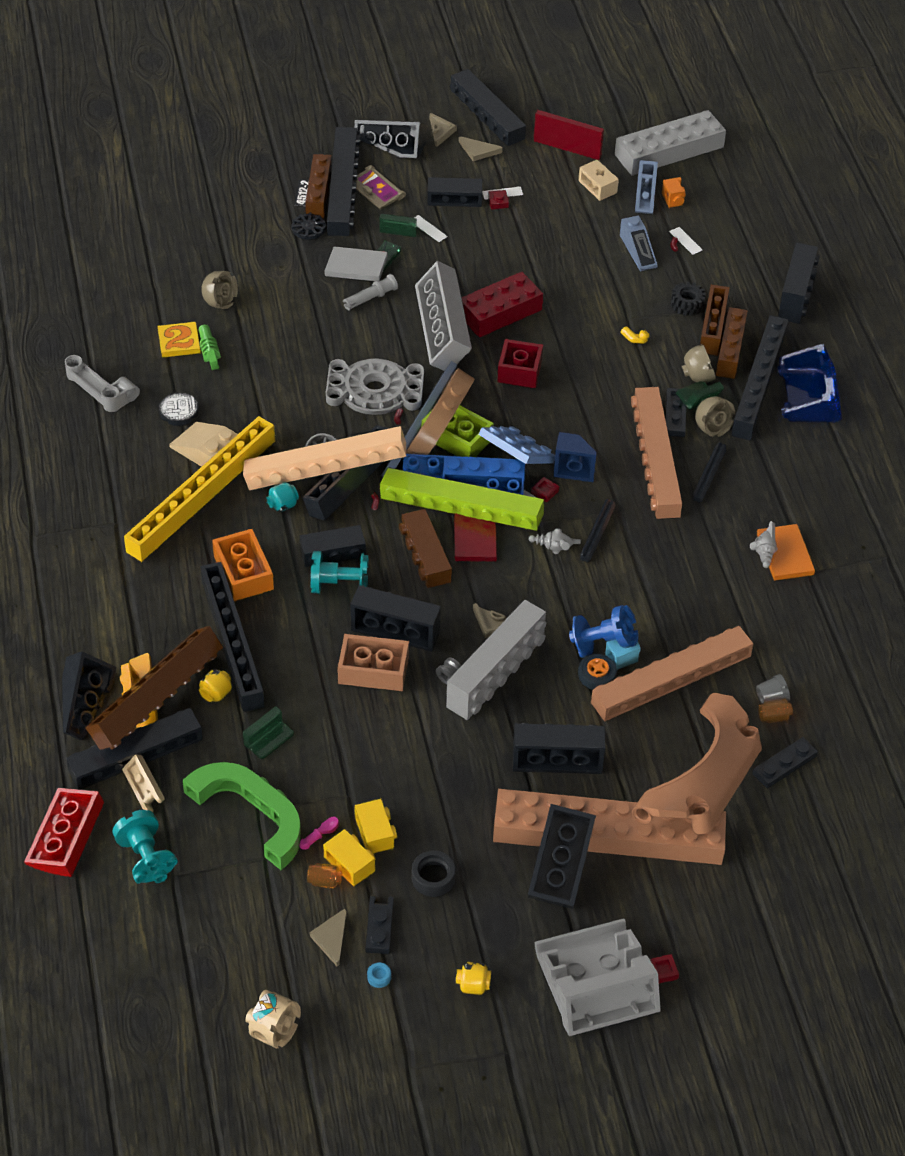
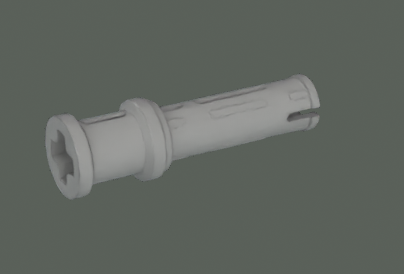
[343,274,398,310]

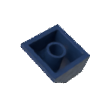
[554,432,597,482]

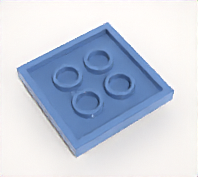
[479,426,555,464]

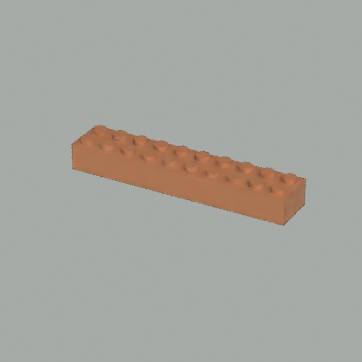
[493,789,726,865]

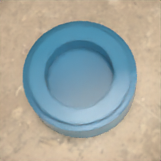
[367,962,391,988]

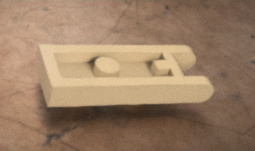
[122,754,164,812]

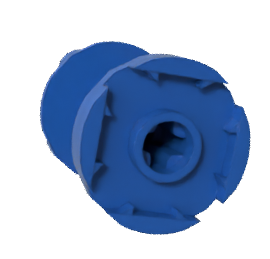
[569,605,638,658]

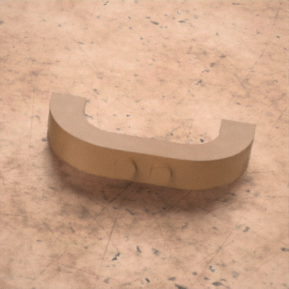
[402,368,475,459]

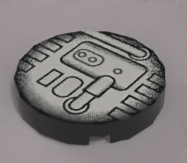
[159,393,199,426]

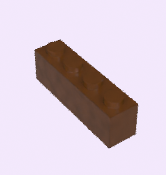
[305,154,332,219]
[700,284,730,356]
[716,307,748,379]
[399,509,452,588]

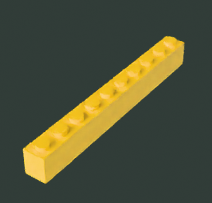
[124,416,275,562]

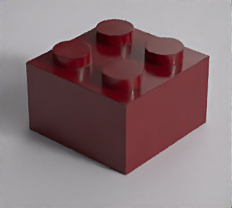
[497,339,543,388]

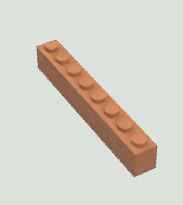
[631,387,682,519]
[591,626,753,721]

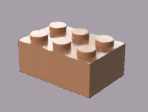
[338,634,409,691]

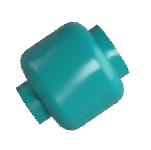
[267,482,299,512]

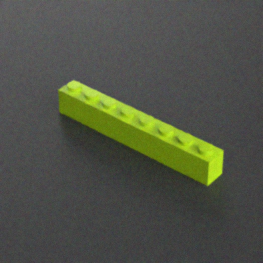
[380,468,544,531]

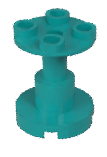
[311,551,369,593]
[112,810,178,883]

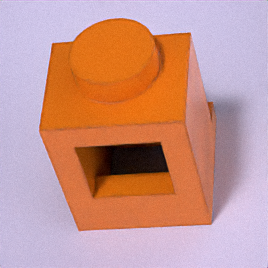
[662,177,686,208]

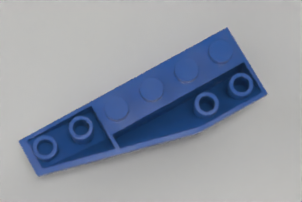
[403,454,525,495]

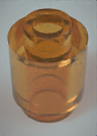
[759,699,793,723]
[307,863,342,889]

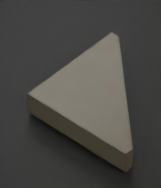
[429,113,457,147]
[459,137,502,161]
[473,604,507,638]
[310,909,347,966]

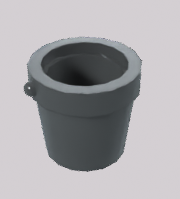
[756,674,790,706]

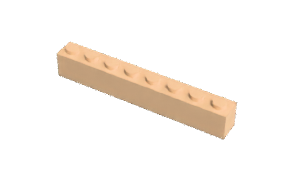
[243,426,406,490]

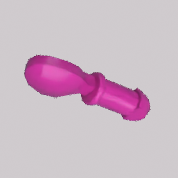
[299,817,339,849]

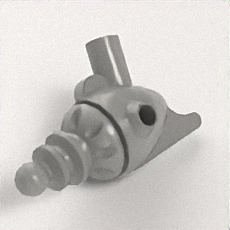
[750,521,777,568]
[529,528,581,554]

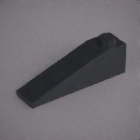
[354,120,428,159]
[62,651,117,740]

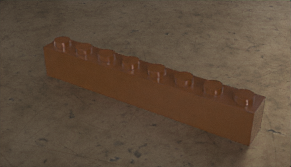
[85,626,223,750]

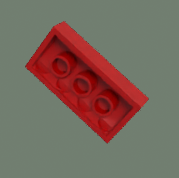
[24,788,104,877]

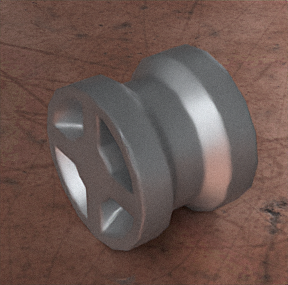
[436,657,461,684]

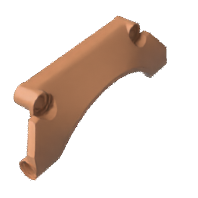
[632,693,762,834]

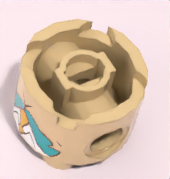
[245,990,301,1048]

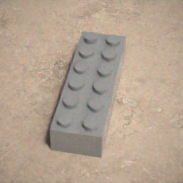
[615,110,726,176]
[415,261,472,371]
[446,600,546,720]

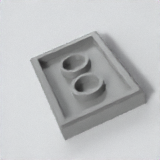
[325,247,388,281]

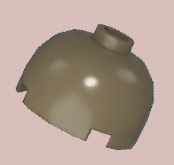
[202,271,238,309]
[682,344,716,384]
[695,396,735,437]

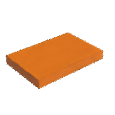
[757,524,815,581]

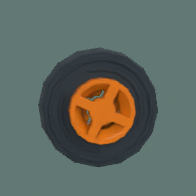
[578,654,617,689]

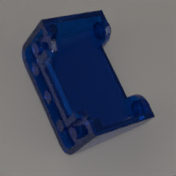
[777,343,842,423]

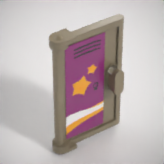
[355,165,406,210]

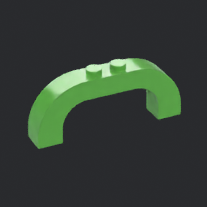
[183,762,301,870]

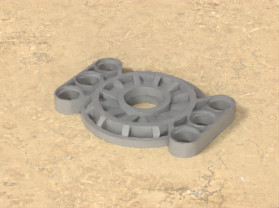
[326,359,424,415]

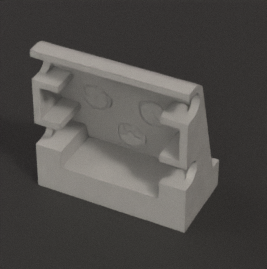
[535,919,660,1036]

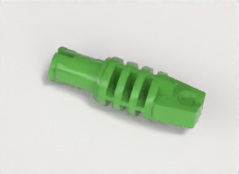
[199,325,221,370]

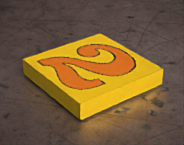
[158,322,200,357]

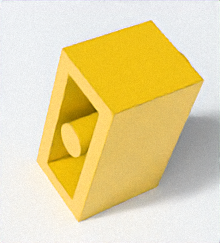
[355,799,397,853]
[323,829,375,886]

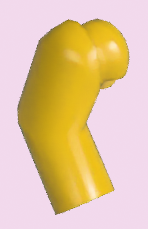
[621,326,649,344]

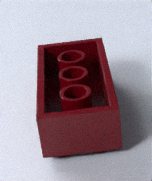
[461,272,543,338]

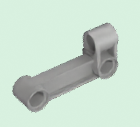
[65,355,140,412]

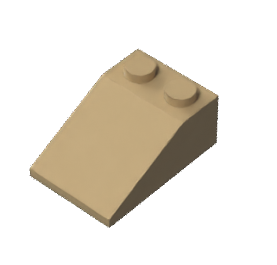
[169,422,238,467]

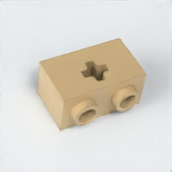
[579,160,619,201]

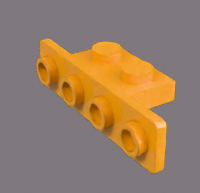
[120,653,158,728]

